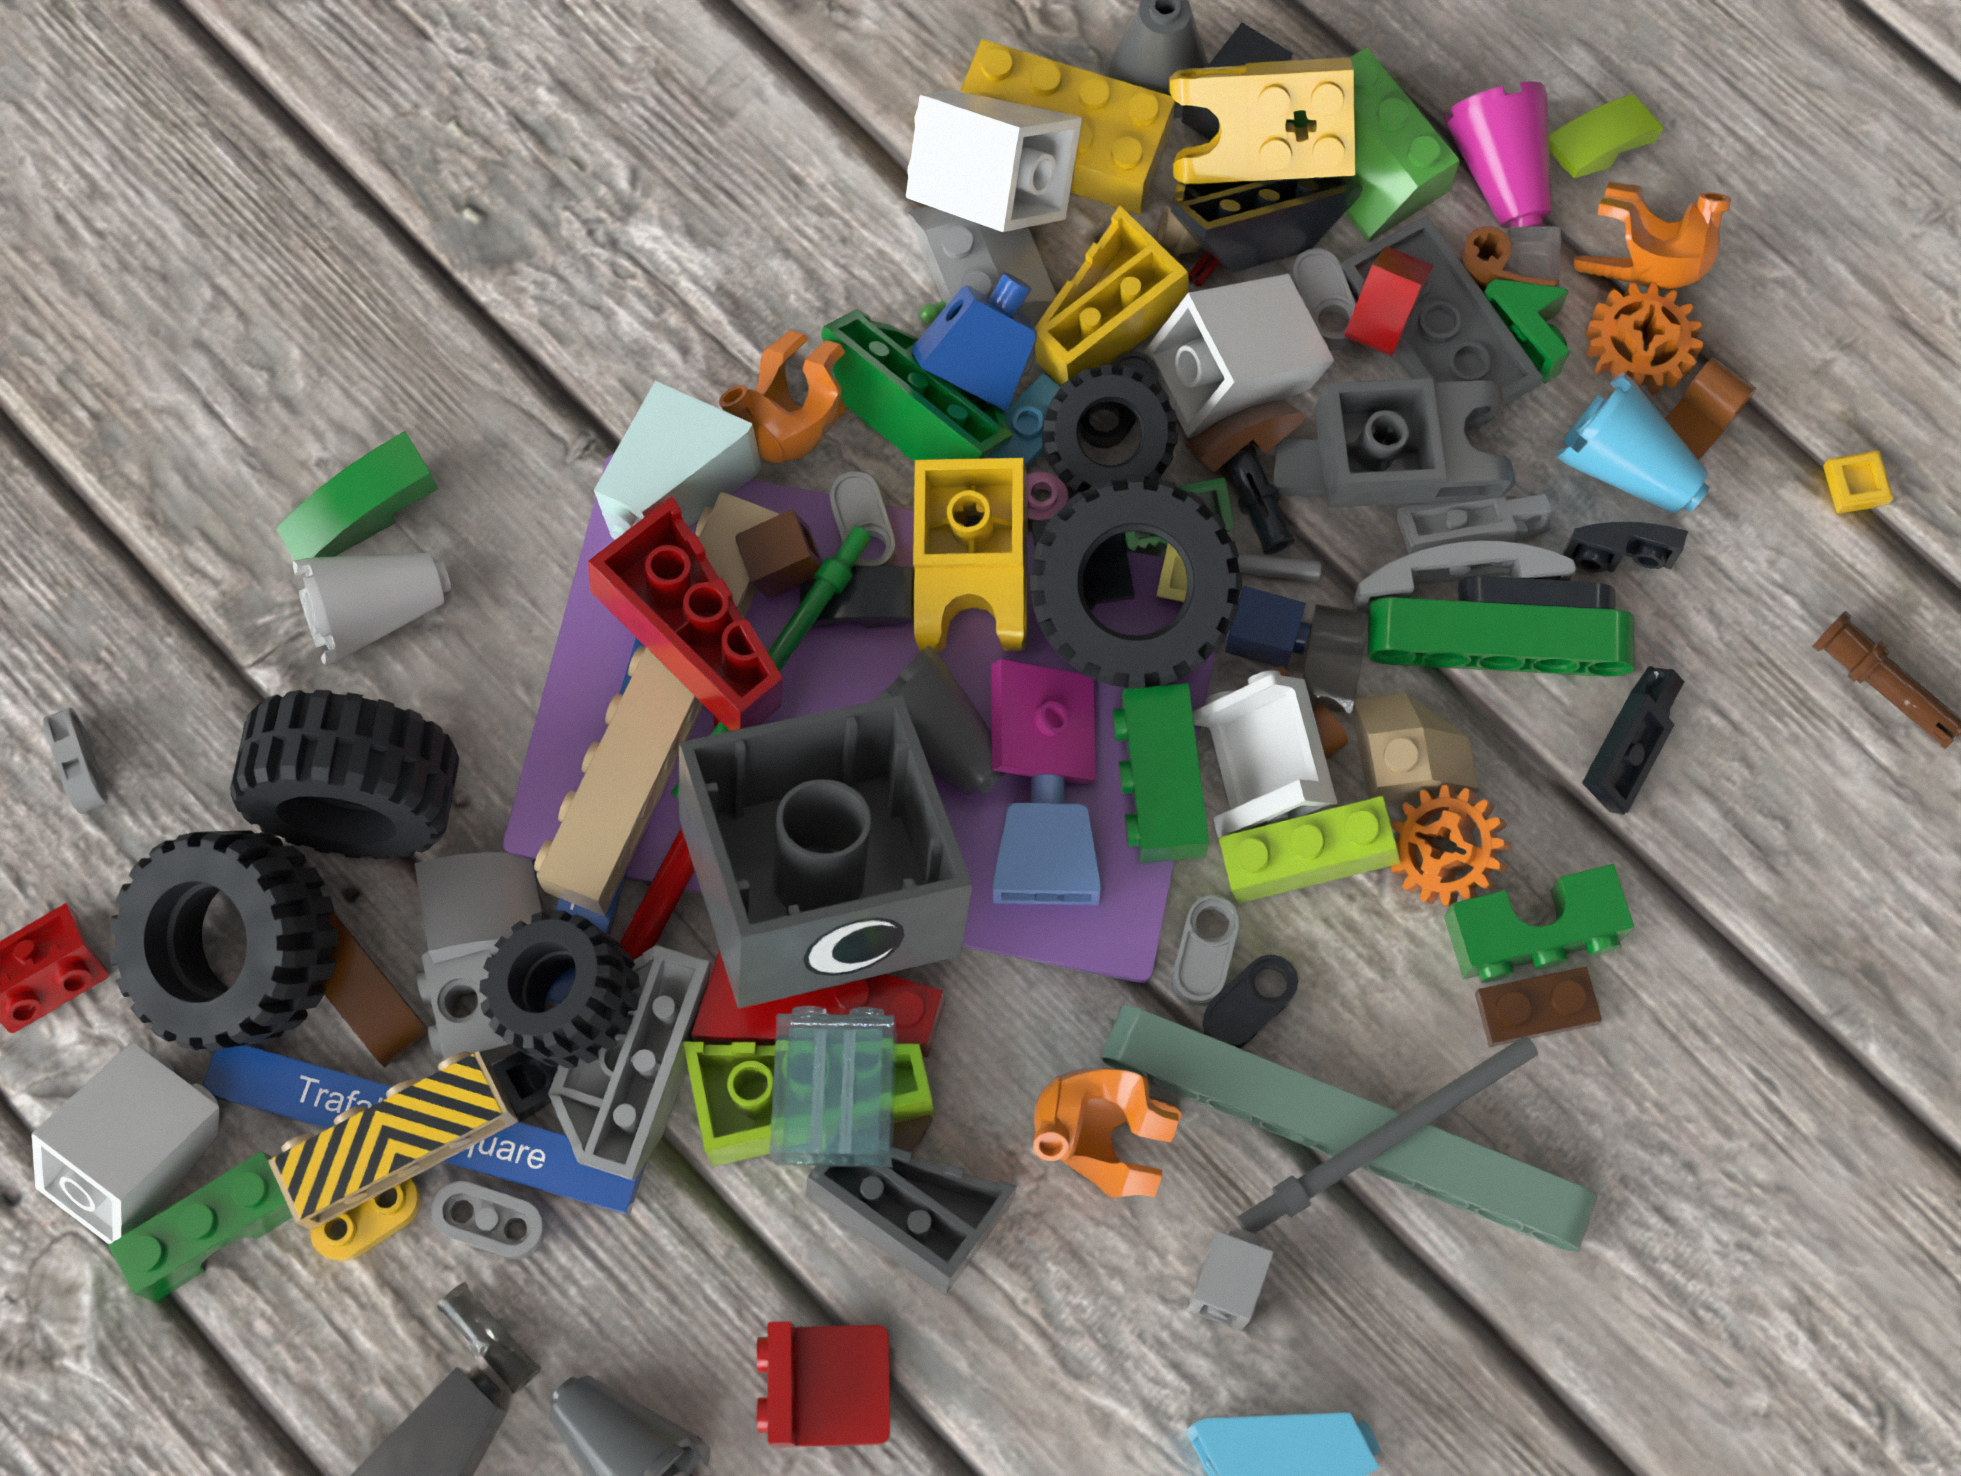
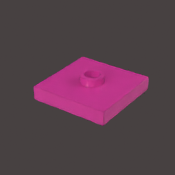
[991,659,1096,786]

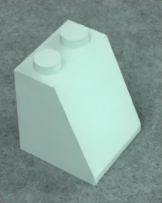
[594,380,762,539]

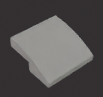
[415,852,543,964]

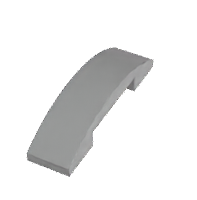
[1353,540,1576,613]

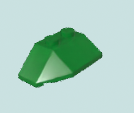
[821,309,1013,462]

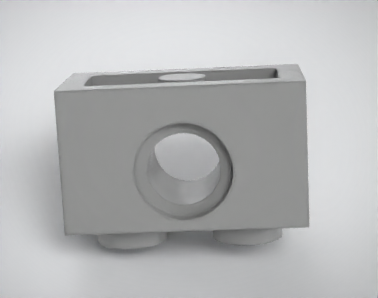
[416,949,520,1063]
[1187,1227,1274,1331]

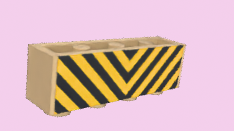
[268,1051,519,1230]

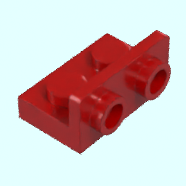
[0,903,109,1033]

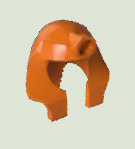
[1574,181,1731,290]
[719,330,849,464]
[1033,1068,1182,1198]

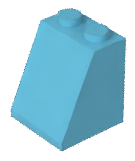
[1186,1412,1381,1476]

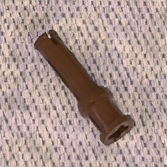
[1812,611,1961,749]

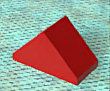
[1344,246,1434,356]

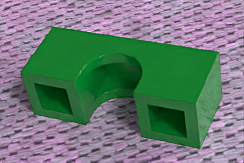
[1444,864,1634,983]
[108,1151,293,1302]

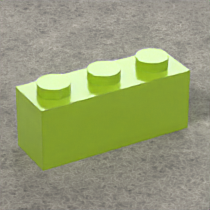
[1218,796,1400,904]

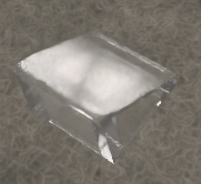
[1505,227,1561,287]

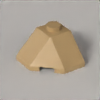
[1351,692,1479,803]

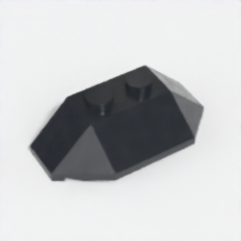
[1171,176,1363,273]

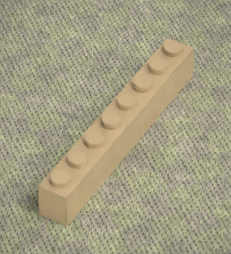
[534,491,780,916]

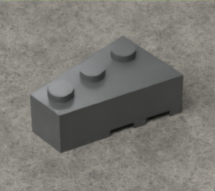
[806,1131,1017,1296]

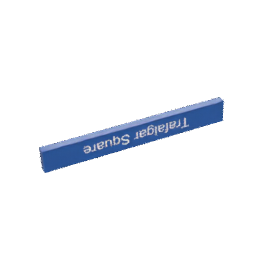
[202,1045,647,1216]

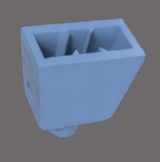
[993,774,1101,905]

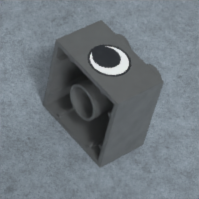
[679,695,973,1009]

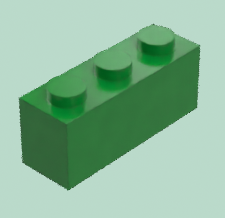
[1112,683,1209,864]

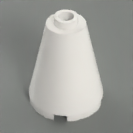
[293,552,451,665]

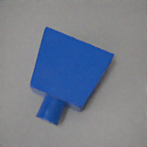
[911,272,1037,411]

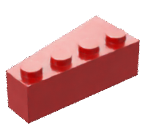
[588,496,783,731]
[691,949,945,1058]

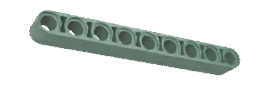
[1100,1005,1598,1252]

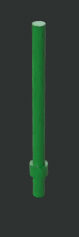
[671,525,872,800]

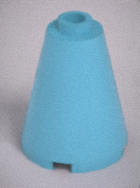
[1555,372,1710,514]

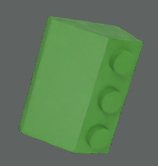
[1286,47,1460,242]

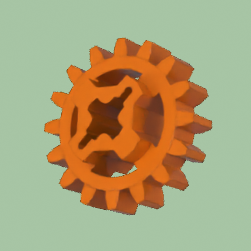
[1585,283,1703,396]
[1390,785,1511,907]

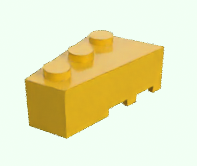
[1034,205,1189,387]

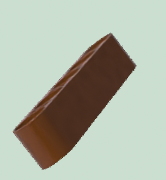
[260,831,428,1068]

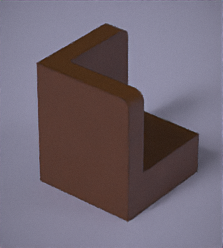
[735,509,822,598]

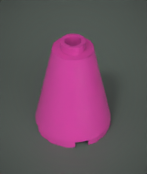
[1444,81,1551,234]

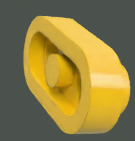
[310,1178,422,1262]

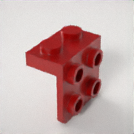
[757,1321,891,1448]

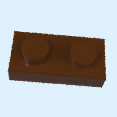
[1475,966,1602,1047]

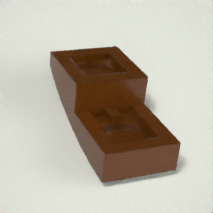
[1185,399,1306,474]

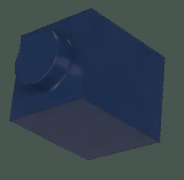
[1225,585,1311,670]

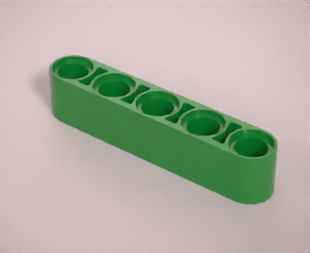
[1368,598,1635,677]

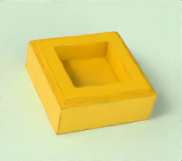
[1823,450,1894,514]

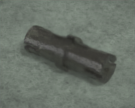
[437,1282,542,1394]

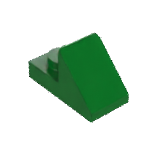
[1484,279,1570,384]

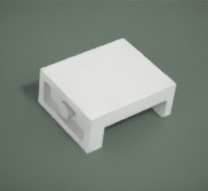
[1192,670,1338,837]

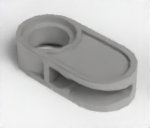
[1291,248,1356,350]
[829,471,896,566]
[43,708,108,814]
[1172,895,1240,1007]

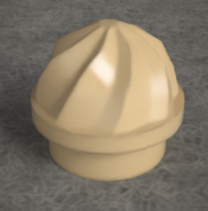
[1156,206,1201,256]

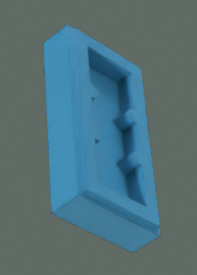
[982,373,1060,470]

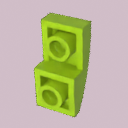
[1549,94,1664,178]

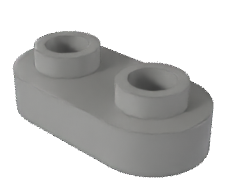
[431,1181,546,1259]

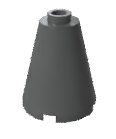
[1109,0,1209,119]
[874,645,1006,796]
[549,1375,710,1476]

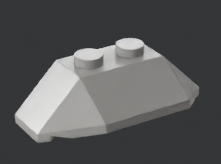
[908,206,1057,377]
[549,945,711,1181]

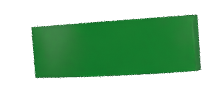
[276,431,438,561]

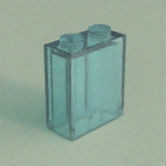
[770,1006,897,1167]

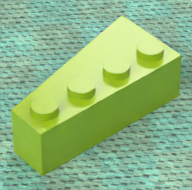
[683,1042,935,1167]

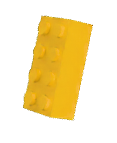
[960,39,1175,214]

